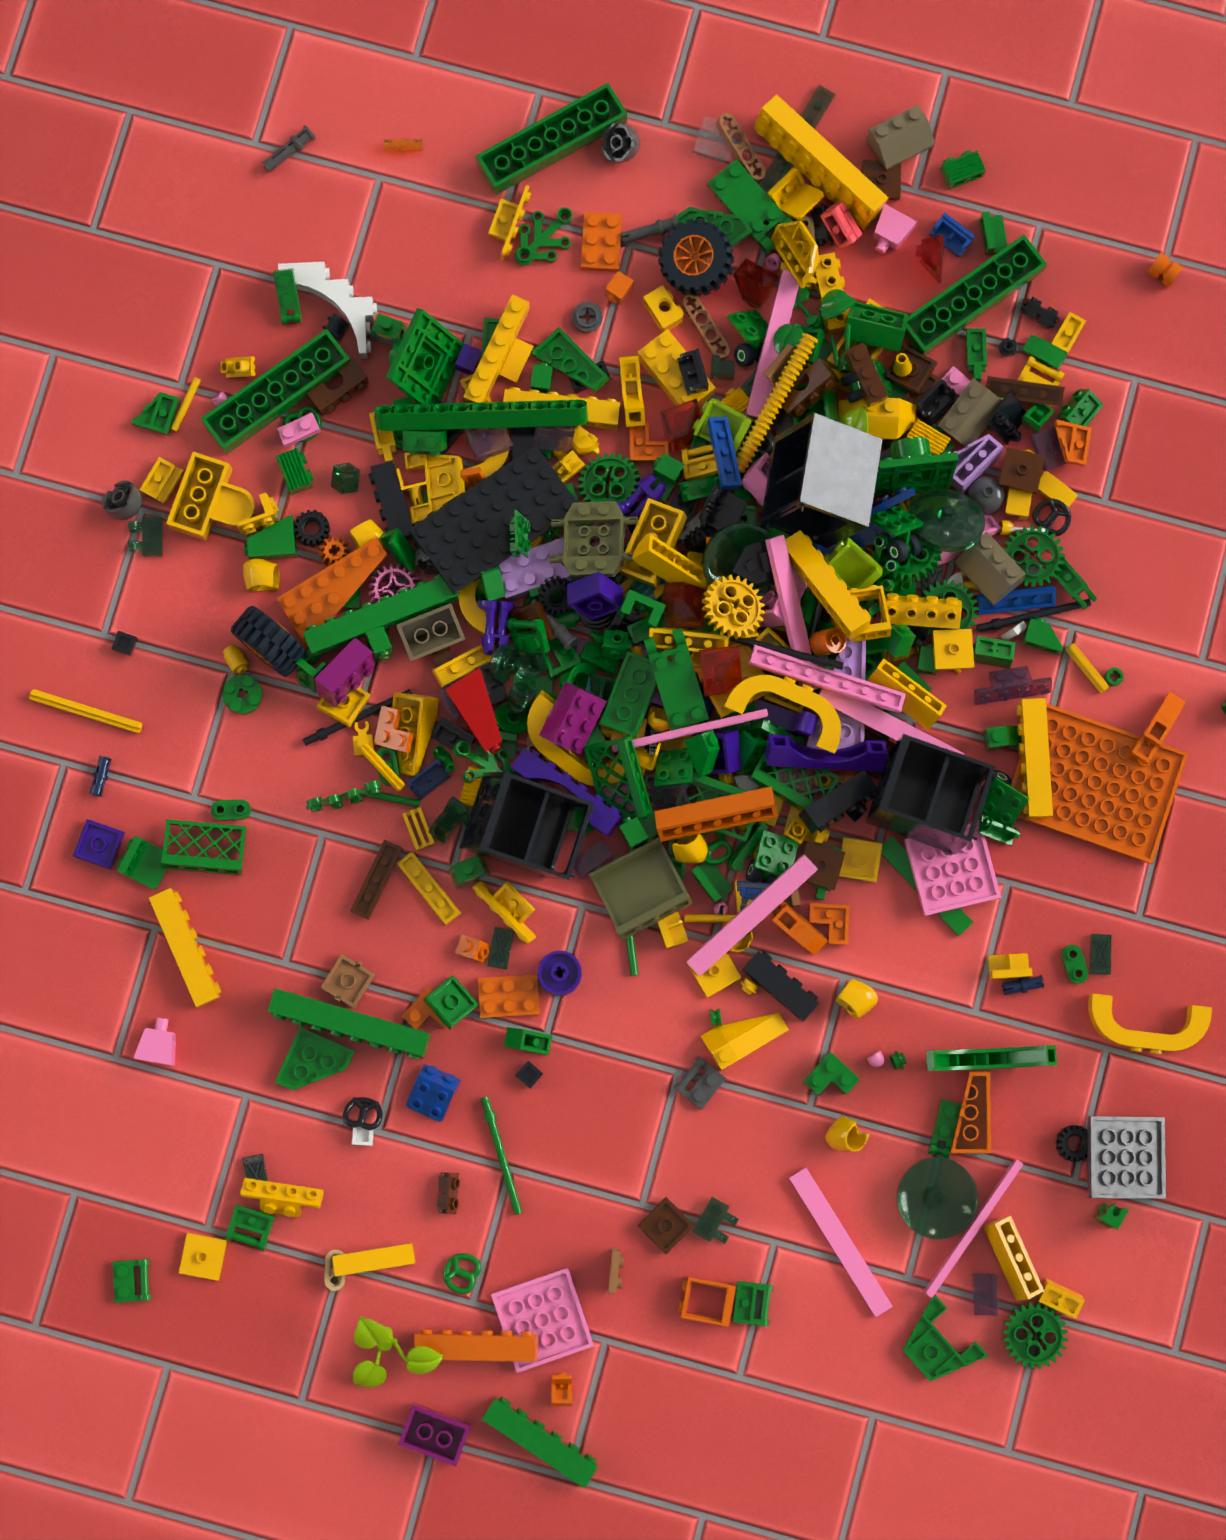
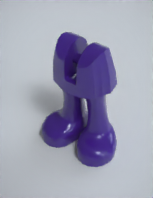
[616,473,667,529]
[478,600,514,656]

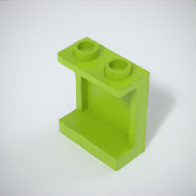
[692,398,754,454]
[824,537,883,590]

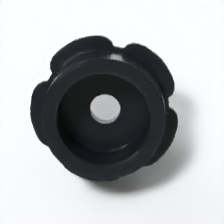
[999,338,1017,357]

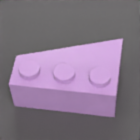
[951,434,1003,495]

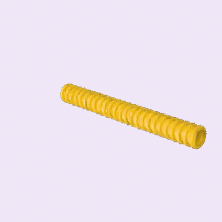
[736,333,818,473]

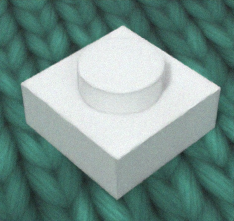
[352,1127,374,1146]

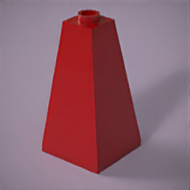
[446,668,503,755]

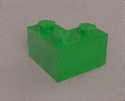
[649,453,684,504]
[619,810,659,850]
[802,1052,860,1096]

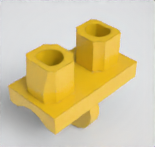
[220,356,255,378]
[552,450,585,483]

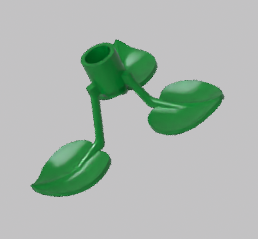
[774,286,856,355]

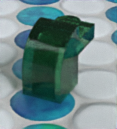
[429,796,468,844]

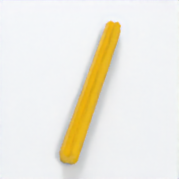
[29,689,143,734]

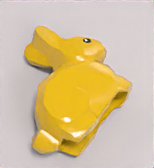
[553,425,600,460]

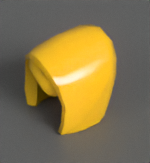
[349,519,387,550]
[242,558,280,592]
[672,834,708,863]
[835,979,878,1019]
[825,1115,869,1152]

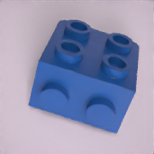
[406,1064,461,1122]

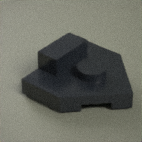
[731,540,774,584]

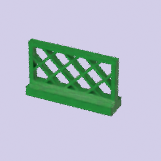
[584,735,652,819]
[747,750,840,811]
[675,772,754,842]
[161,819,246,875]

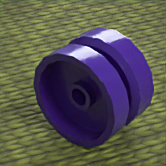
[538,951,582,996]

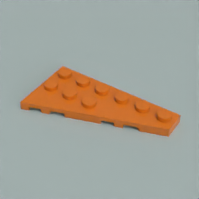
[277,537,387,648]

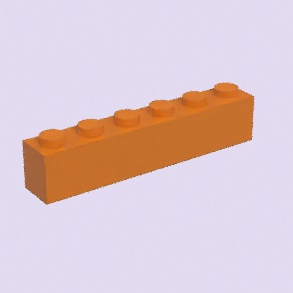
[654,786,778,842]
[414,1329,539,1362]

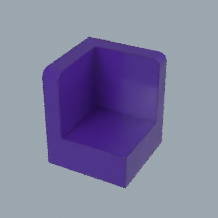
[455,344,482,375]

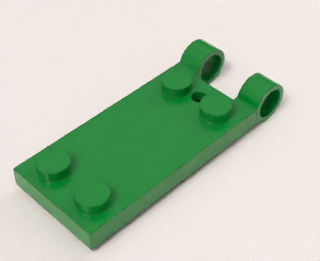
[707,159,793,254]
[643,627,709,731]

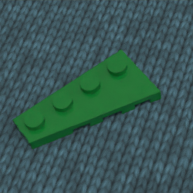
[531,327,610,392]

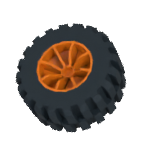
[658,219,734,297]
[231,606,307,677]

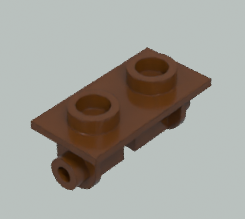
[437,1172,460,1214]

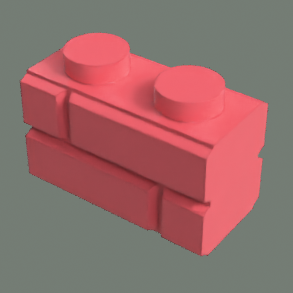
[820,201,862,249]

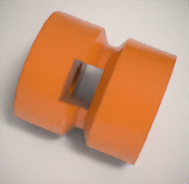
[1147,252,1183,288]
[810,628,847,656]

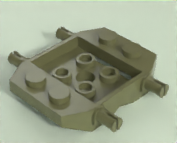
[549,501,638,578]

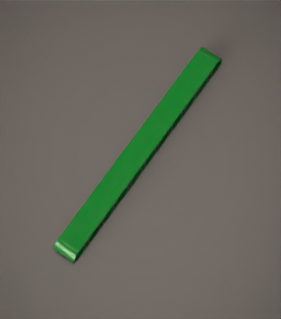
[374,400,588,431]

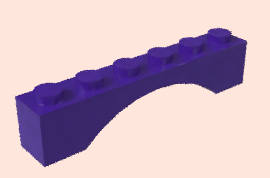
[764,734,888,772]
[511,748,623,838]

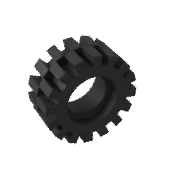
[294,510,330,547]
[684,524,720,557]
[538,576,571,615]
[1055,1125,1088,1162]

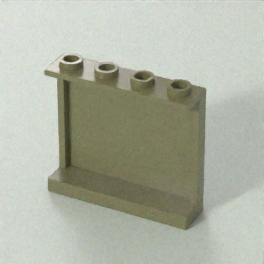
[588,837,693,940]

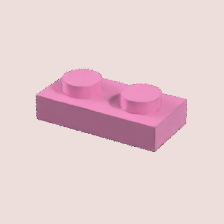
[941,366,971,397]
[277,413,321,447]

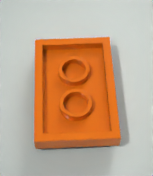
[581,212,622,271]
[478,974,540,1018]

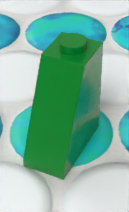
[244,515,297,560]

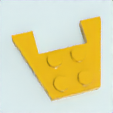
[404,452,466,525]

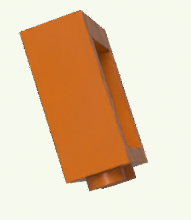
[677,1276,736,1327]

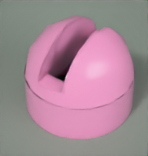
[765,253,782,271]
[211,391,228,407]
[713,902,729,915]
[867,1051,884,1068]

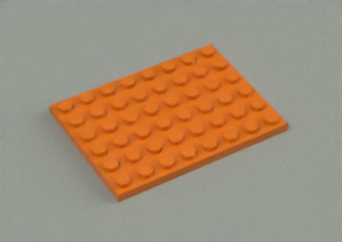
[1011,703,1188,864]

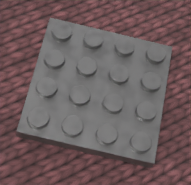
[1087,1116,1166,1199]

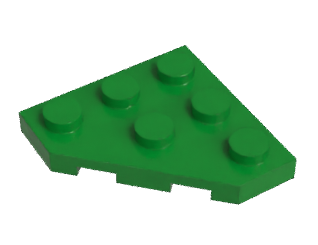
[677,207,753,247]
[275,1027,355,1090]

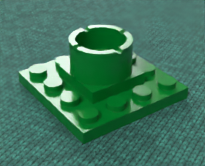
[385,308,464,404]
[873,437,959,498]

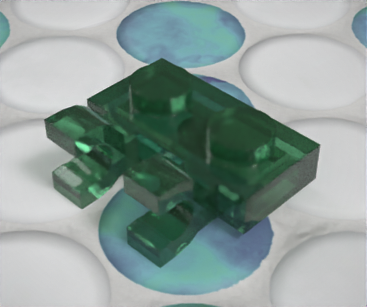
[128,517,163,557]
[692,1197,739,1244]

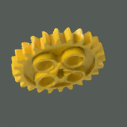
[702,575,765,639]

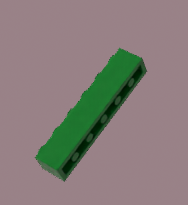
[482,1396,598,1488]

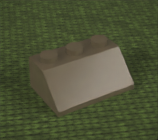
[866,104,935,170]
[938,378,1002,447]
[955,532,1026,605]
[396,602,466,661]

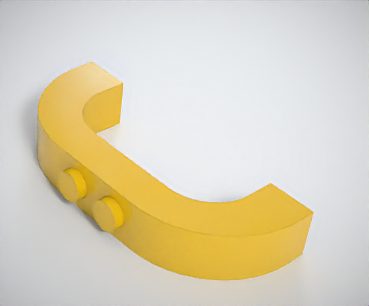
[459,535,544,636]
[724,675,841,754]
[527,690,626,786]
[1088,994,1212,1055]

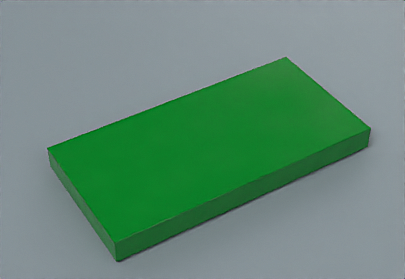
[599,651,657,739]

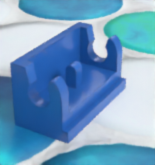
[929,213,975,258]

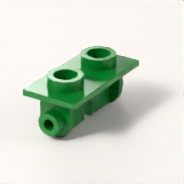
[978,815,1020,846]

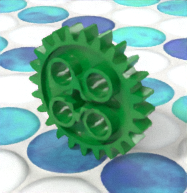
[578,452,641,503]
[1003,525,1065,588]
[880,526,942,583]
[921,579,979,635]
[1001,1302,1068,1369]

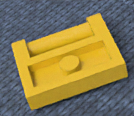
[1018,356,1065,386]
[681,444,718,481]

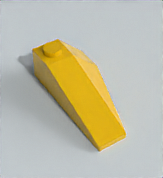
[392,692,439,776]
[700,1013,789,1071]

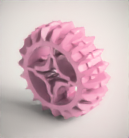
[368,564,419,603]

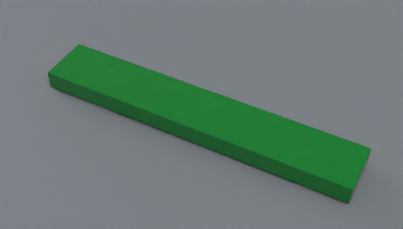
[881,836,973,936]

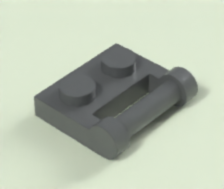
[673,1056,726,1110]

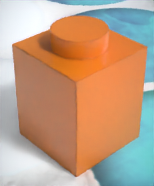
[605,271,634,305]

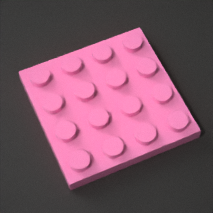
[904,822,1001,917]
[491,1268,594,1373]

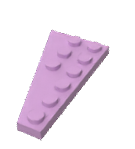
[806,635,866,750]

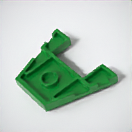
[902,1295,988,1381]

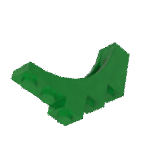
[926,1045,1057,1071]

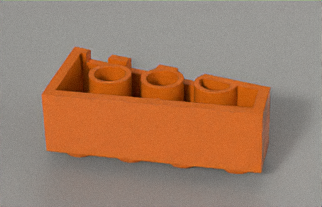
[950,1072,991,1153]

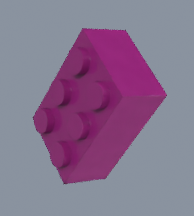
[315,638,374,708]
[539,681,607,755]
[398,1402,471,1466]

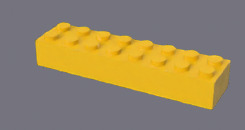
[753,95,888,230]

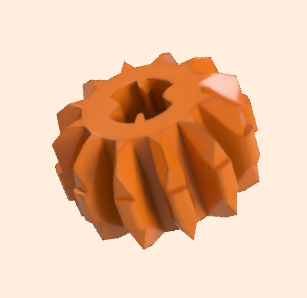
[318,536,352,566]

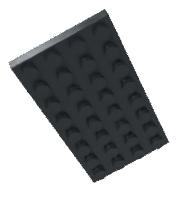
[408,445,577,595]

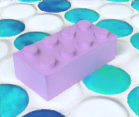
[496,537,578,602]

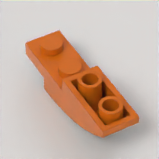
[1130,691,1186,764]
[768,901,828,955]

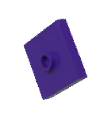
[73,819,125,870]

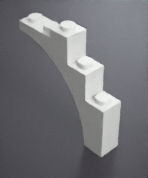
[278,262,378,359]

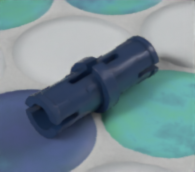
[89,756,112,797]
[1002,975,1044,995]

